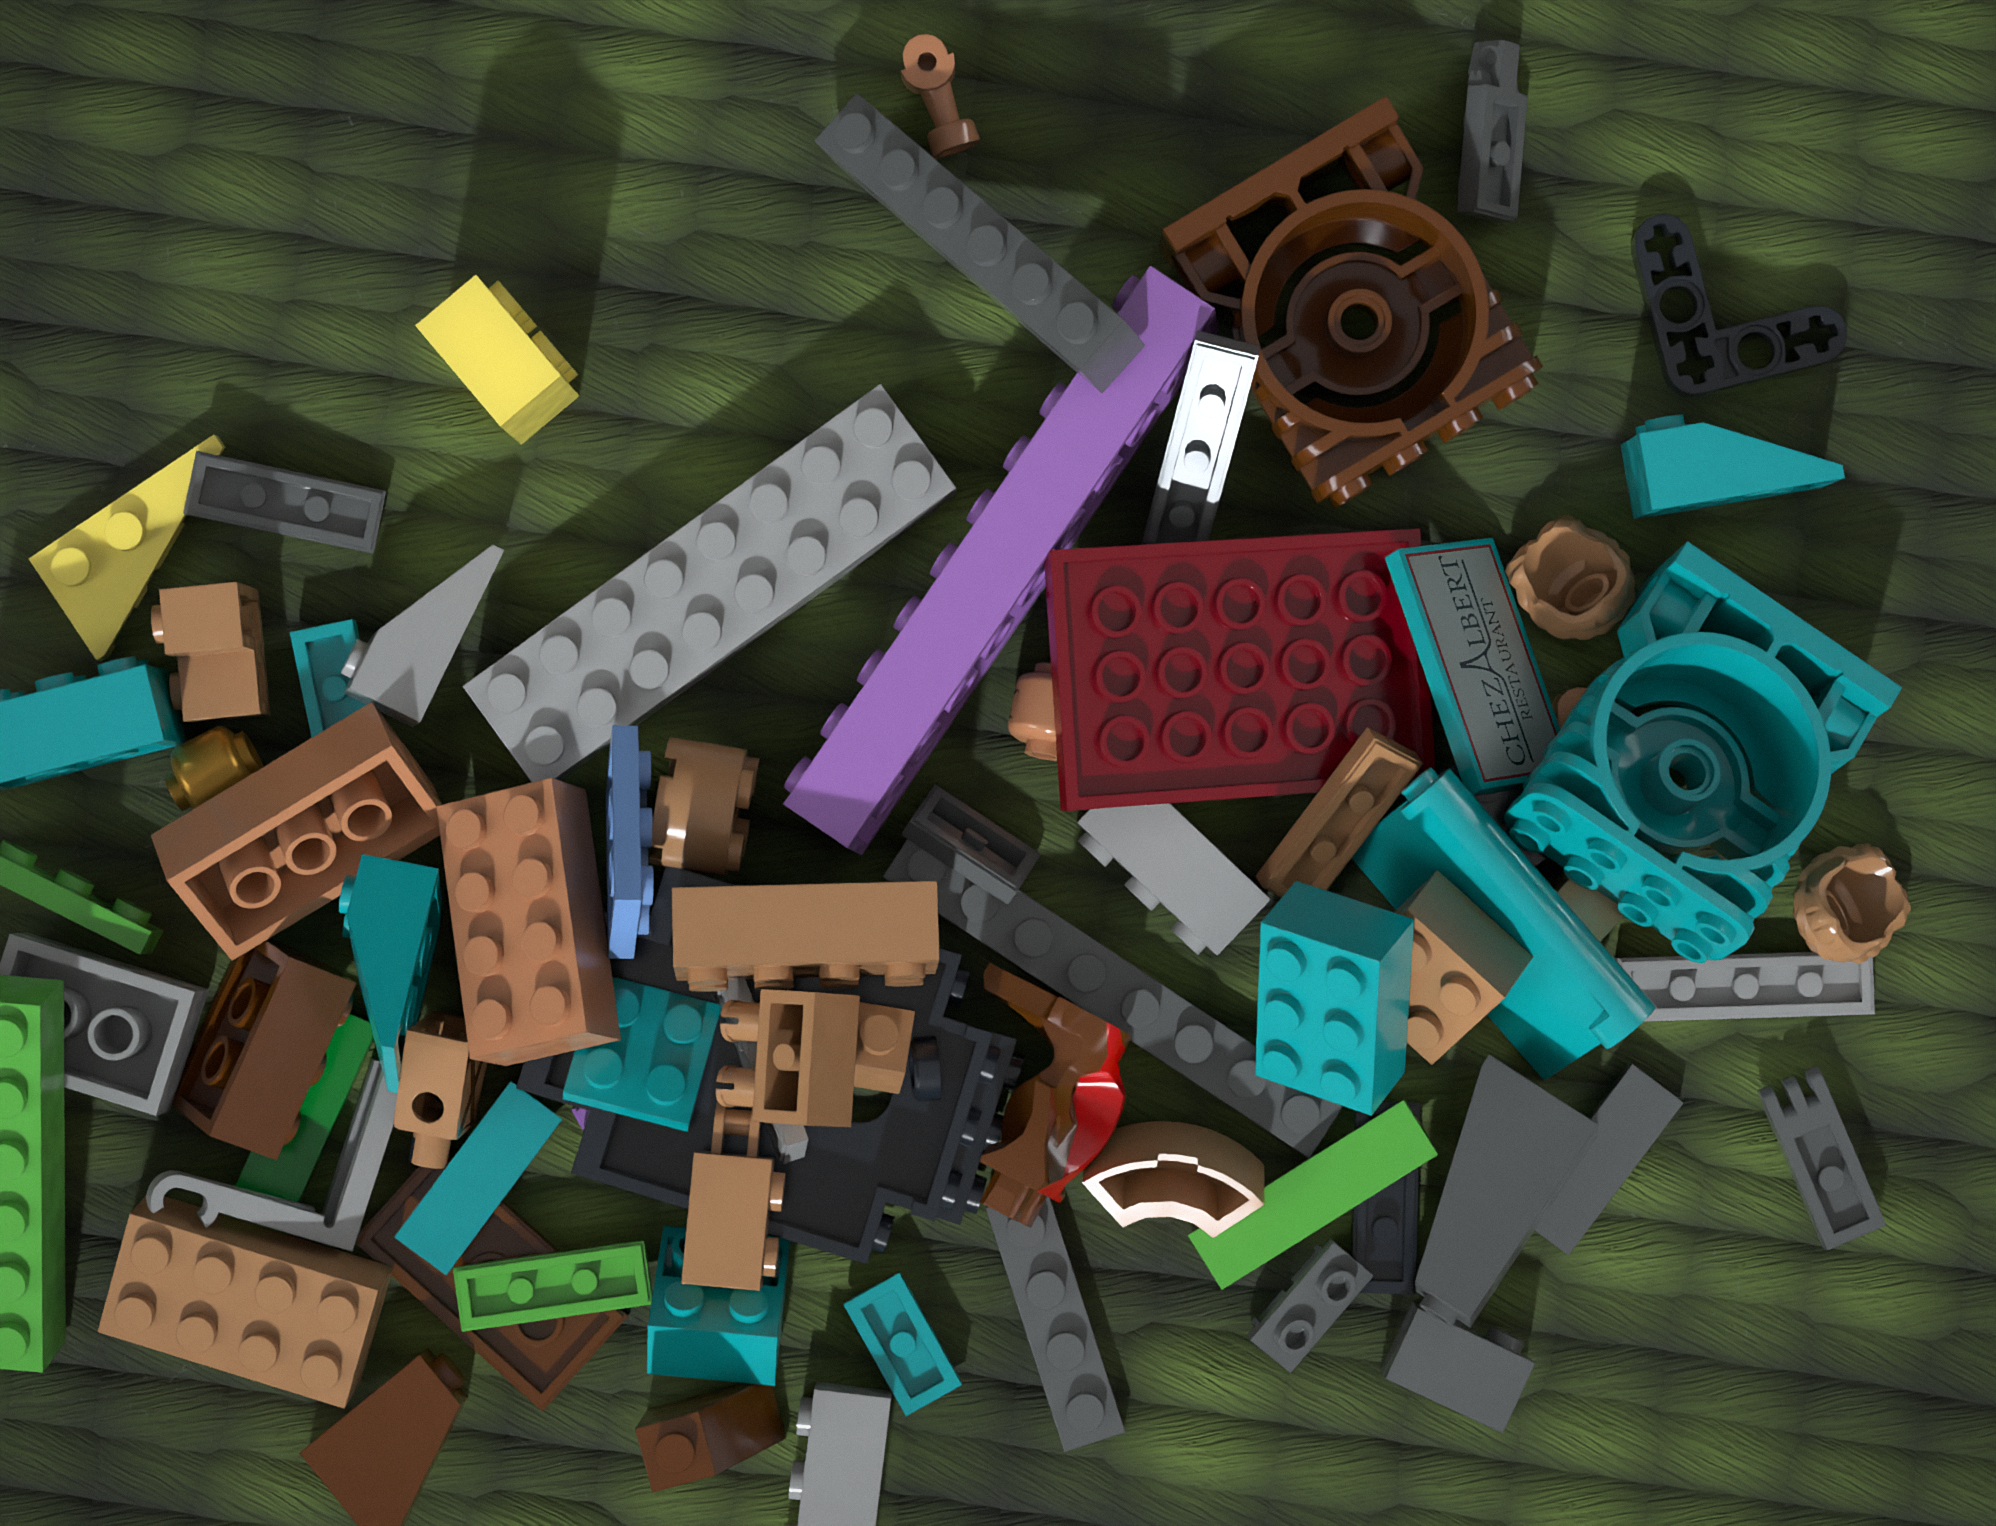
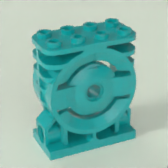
[1504,541,1902,963]

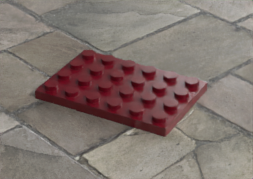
[1044,528,1436,811]

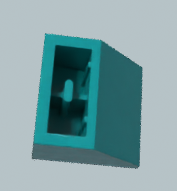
[647,1226,790,1386]

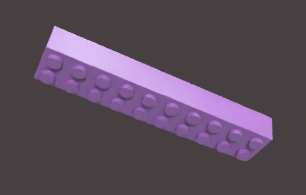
[783,266,1219,855]

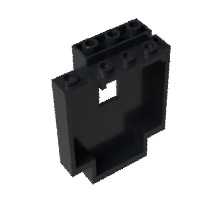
[516,866,1025,1264]

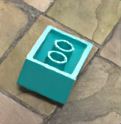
[1620,414,1845,520]
[339,854,444,1094]

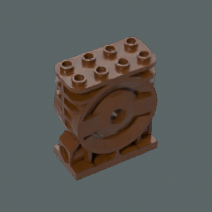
[1158,95,1544,509]

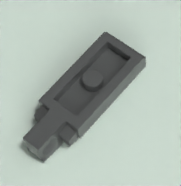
[1457,40,1528,223]

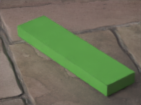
[1188,1099,1439,1290]

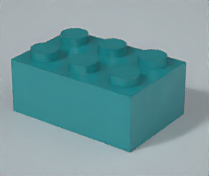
[0,656,187,791]
[1255,881,1414,1116]

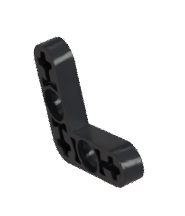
[1631,214,1847,397]

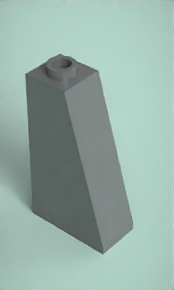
[1415,1055,1598,1327]

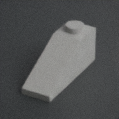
[340,545,504,727]

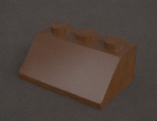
[172,938,356,1160]

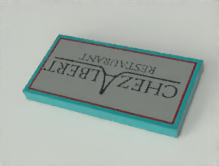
[1385,538,1560,796]

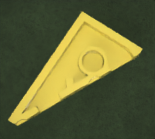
[29,435,225,661]

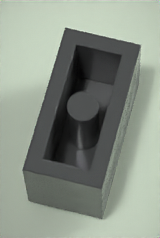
[1380,1302,1535,1433]

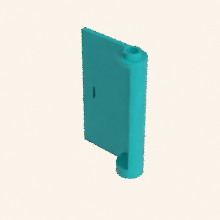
[1352,767,1656,1081]

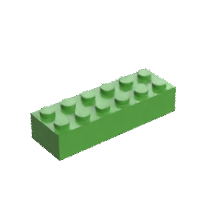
[0,975,66,1373]

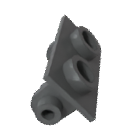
[1247,1238,1374,1373]

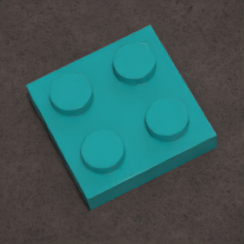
[563,977,722,1132]

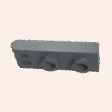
[1757,1065,1887,1250]

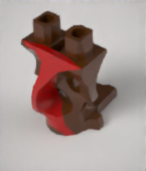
[980,963,1132,1228]

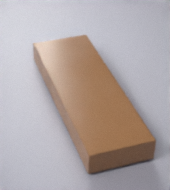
[1256,727,1423,897]

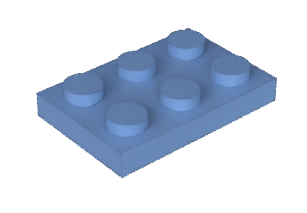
[605,725,654,959]

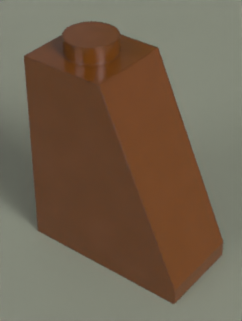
[300,1348,468,1526]
[635,1383,787,1493]

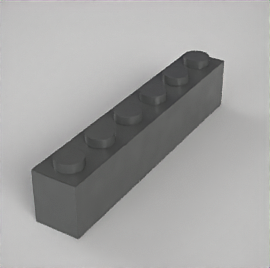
[815,93,1145,393]

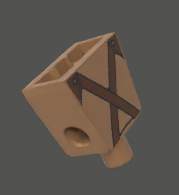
[394,1011,487,1169]

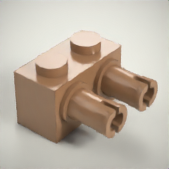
[716,989,860,1127]

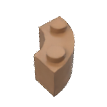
[1082,1121,1265,1238]

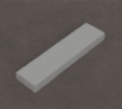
[1615,952,1875,1021]

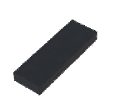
[1351,1101,1420,1295]

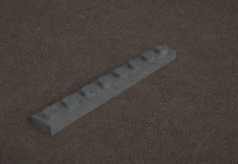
[883,839,1343,1158]

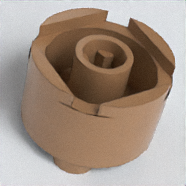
[649,737,760,876]

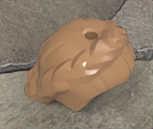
[1505,515,1636,640]
[1792,843,1911,965]

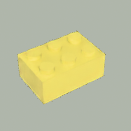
[415,275,579,445]

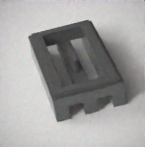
[901,784,1041,905]

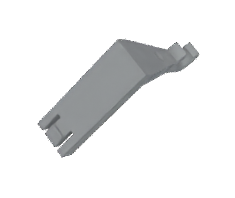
[146,1058,397,1251]

